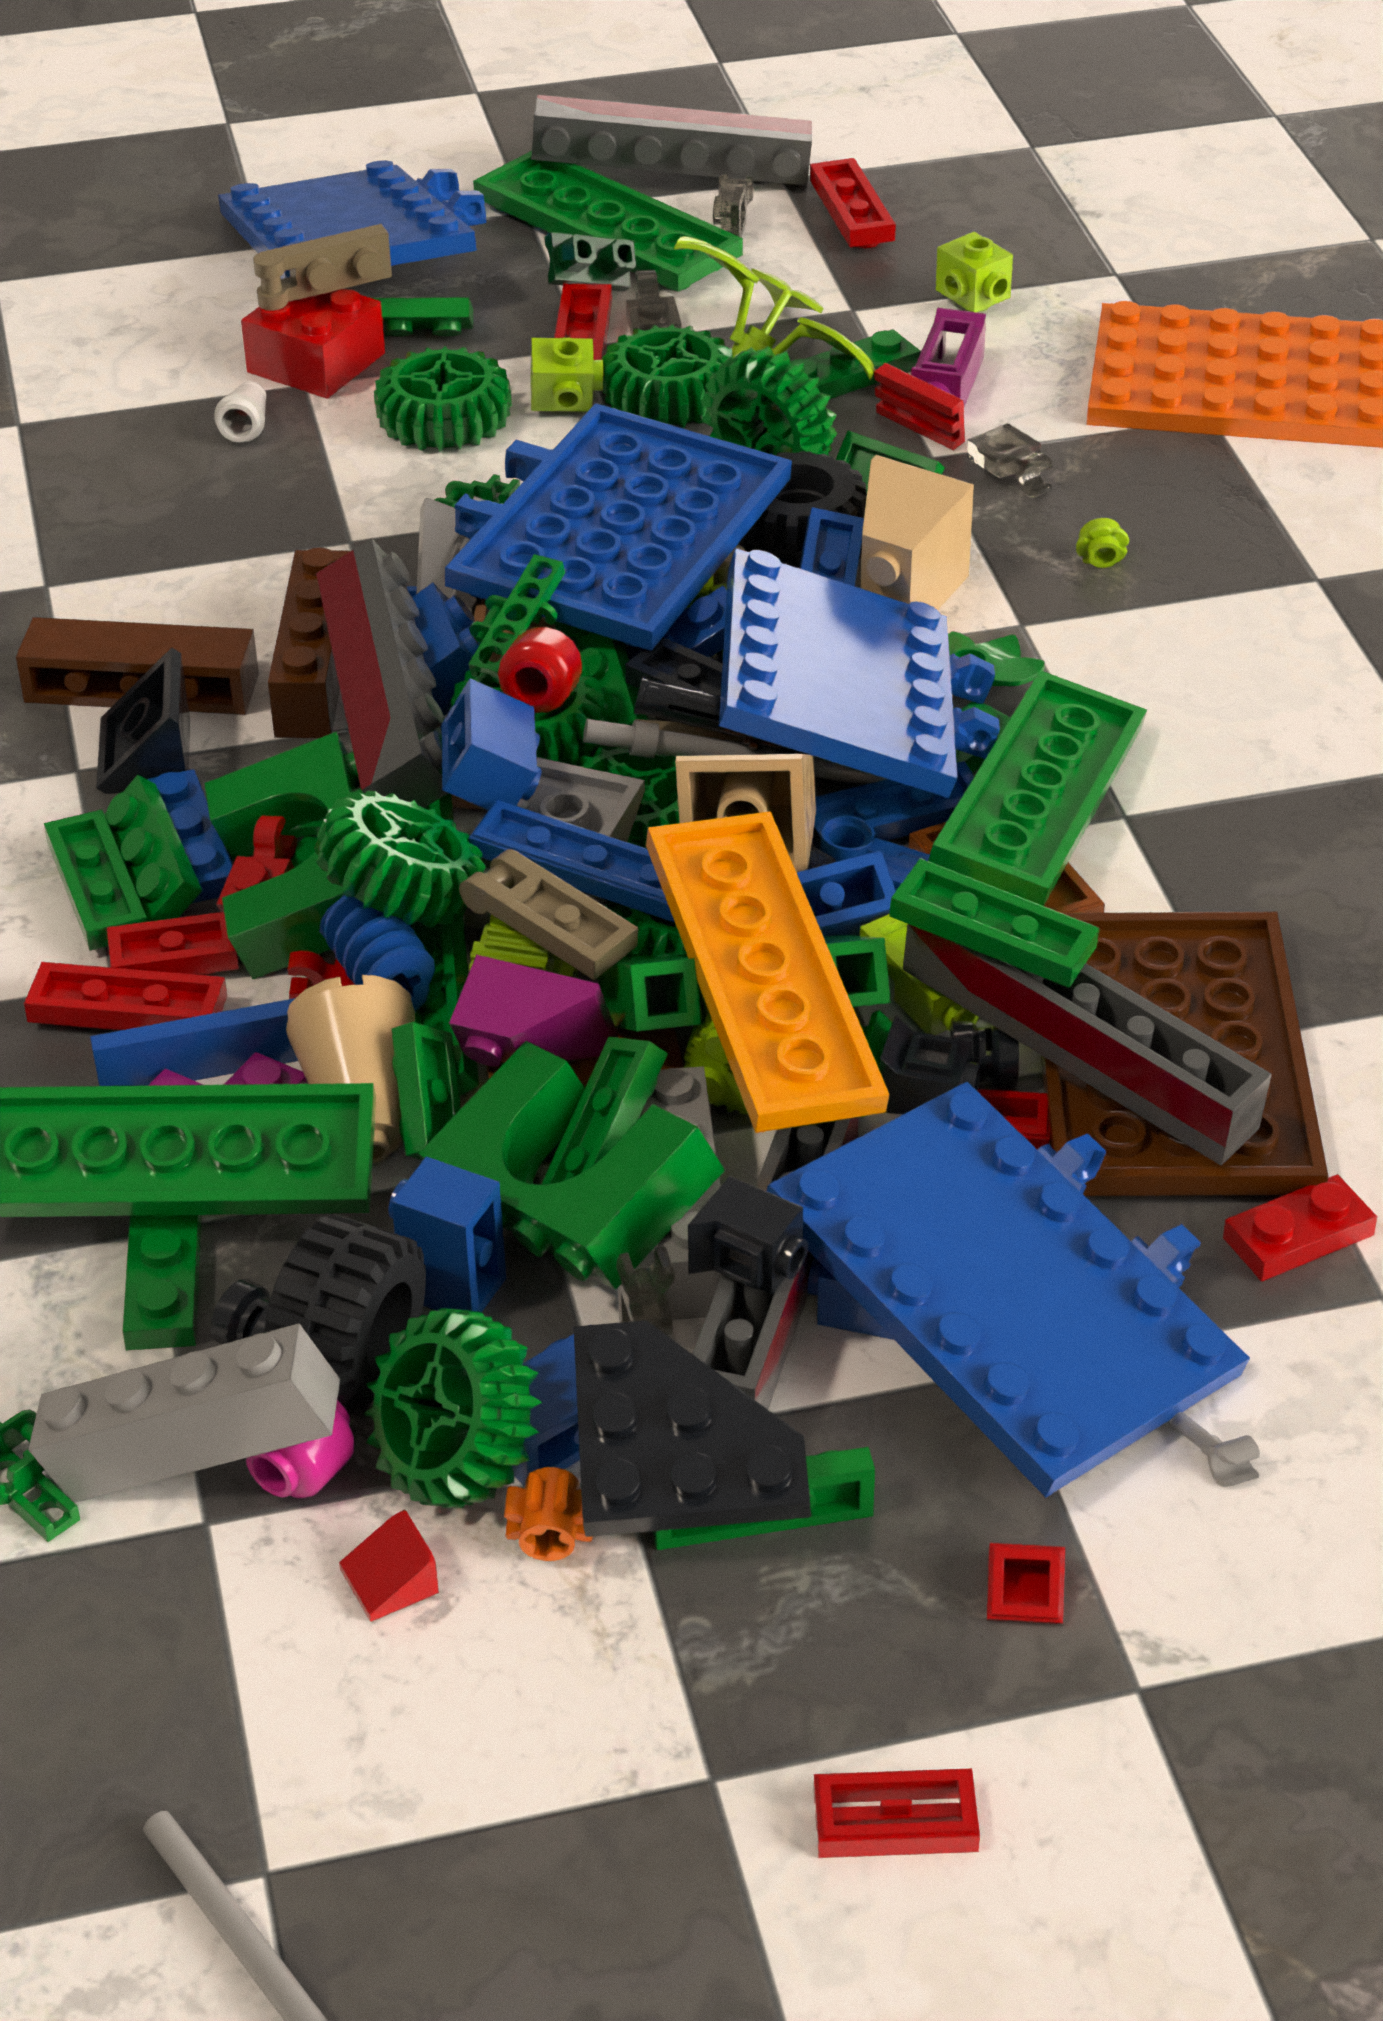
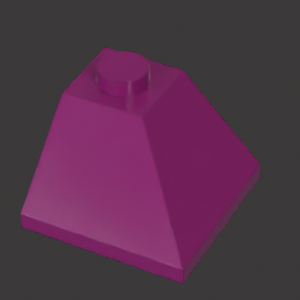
[449,954,619,1066]

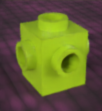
[936,232,1013,312]
[530,338,603,412]

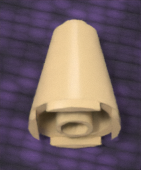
[286,975,415,1163]

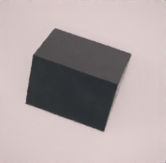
[96,647,190,794]

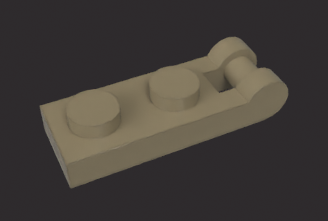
[253,224,392,311]
[459,849,638,980]

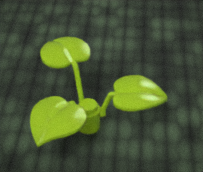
[674,236,875,380]

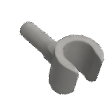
[1171,1412,1260,1487]

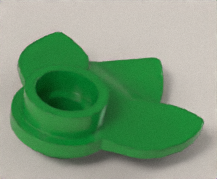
[948,631,1045,687]

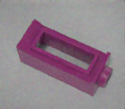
[911,308,986,407]

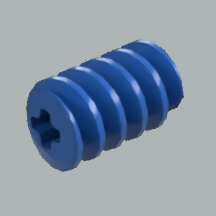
[319,895,435,1013]

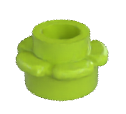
[1076,518,1129,568]

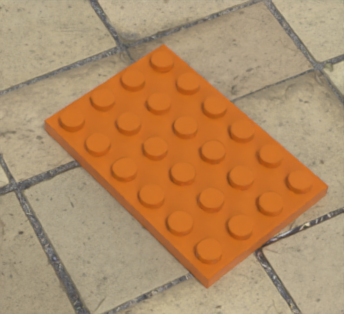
[1086,301,1383,448]

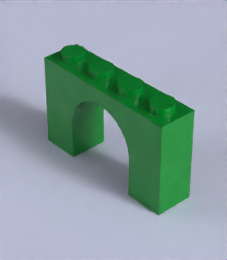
[204,731,364,979]
[597,935,891,1031]
[418,1041,725,1291]

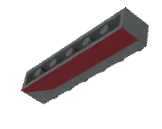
[531,95,812,186]
[316,538,448,808]
[903,924,1272,1166]
[693,1117,859,1409]

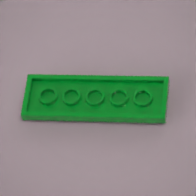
[473,151,743,292]
[928,670,1147,906]
[0,1083,376,1217]

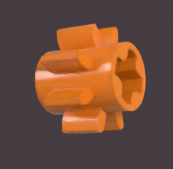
[504,1467,593,1561]

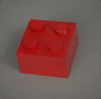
[241,289,385,399]

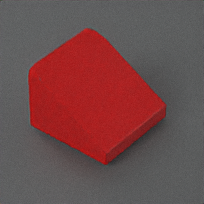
[339,1510,439,1622]
[987,1543,1065,1624]

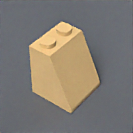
[861,455,974,610]
[675,754,816,872]

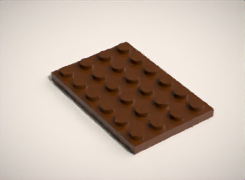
[1041,911,1328,1196]

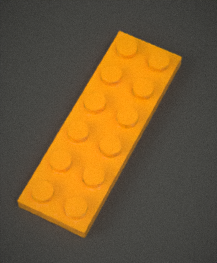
[646,811,889,1133]

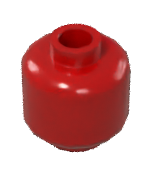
[498,627,582,713]

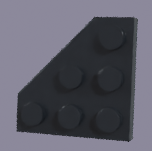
[574,1320,811,1537]

